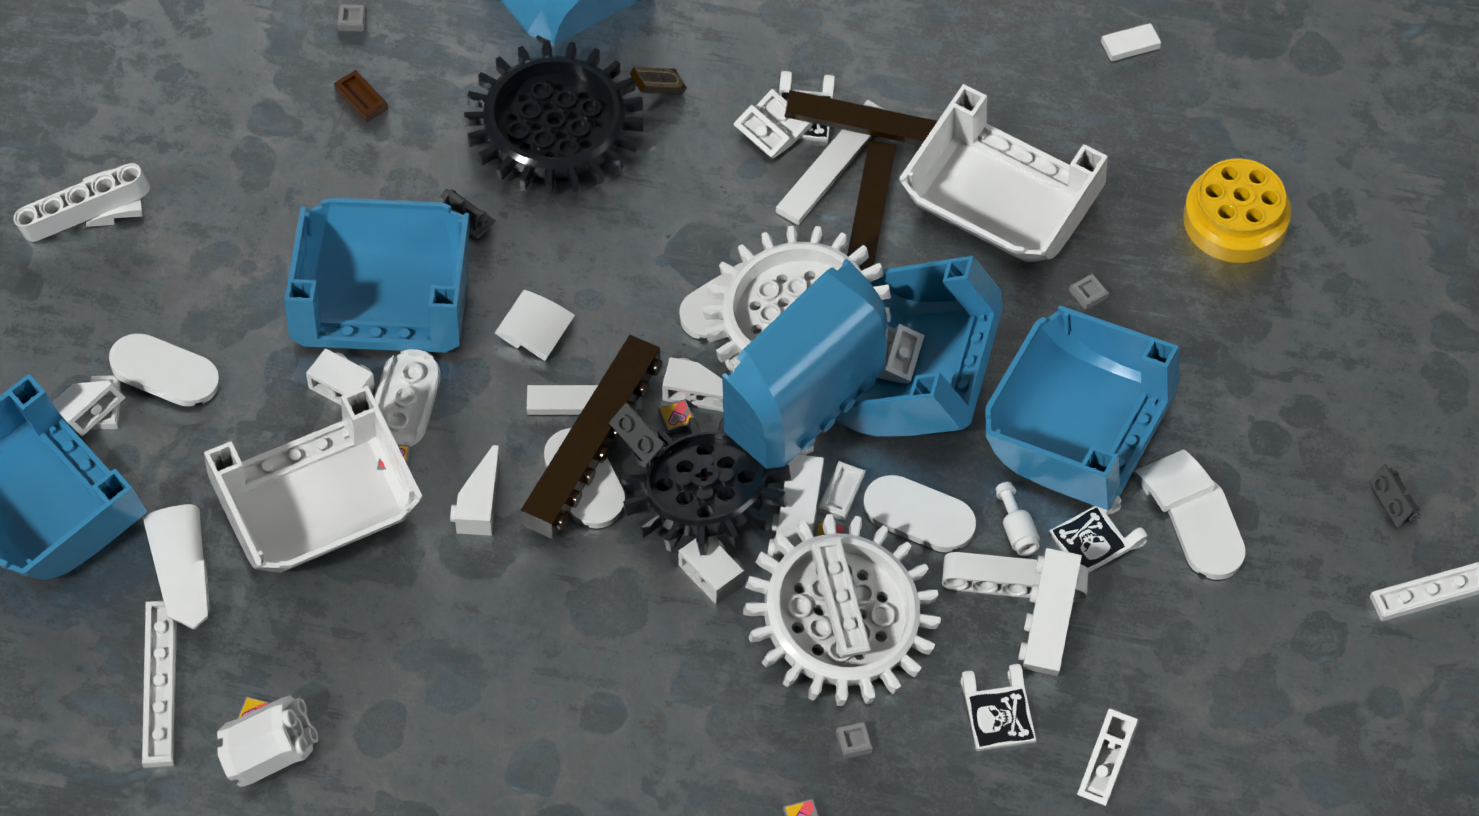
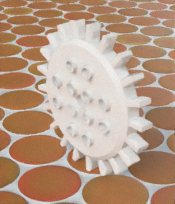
[703,226,891,369]
[743,514,941,706]

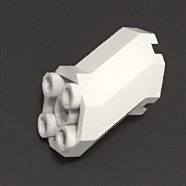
[217,696,318,787]

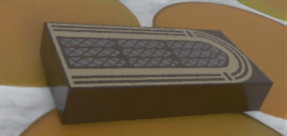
[629,67,687,95]

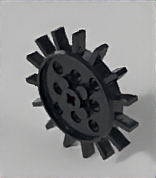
[622,415,791,556]

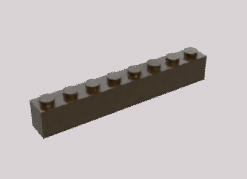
[520,334,663,539]

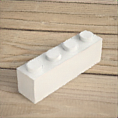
[768,454,824,562]
[1018,548,1082,676]

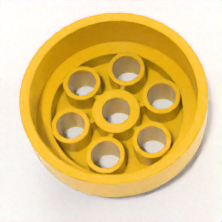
[1183,158,1291,263]

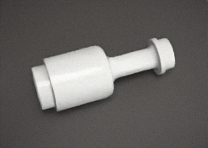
[996,482,1040,556]

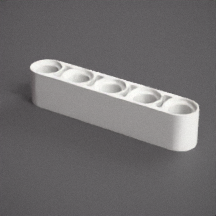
[13,163,150,242]
[942,552,1088,602]

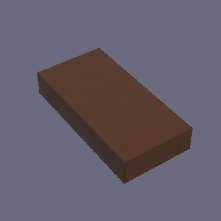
[334,70,388,122]

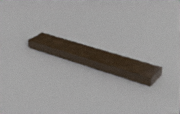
[784,90,938,146]
[847,141,896,271]

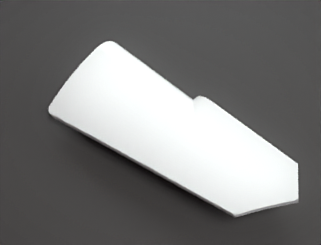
[143,504,210,630]

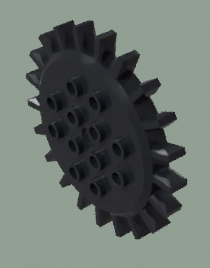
[464,41,644,194]

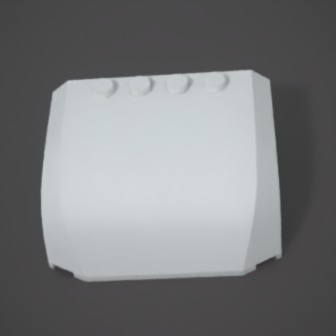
[899,84,1108,263]
[204,385,422,573]

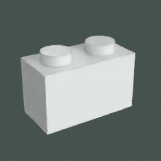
[306,348,375,405]
[679,536,744,605]

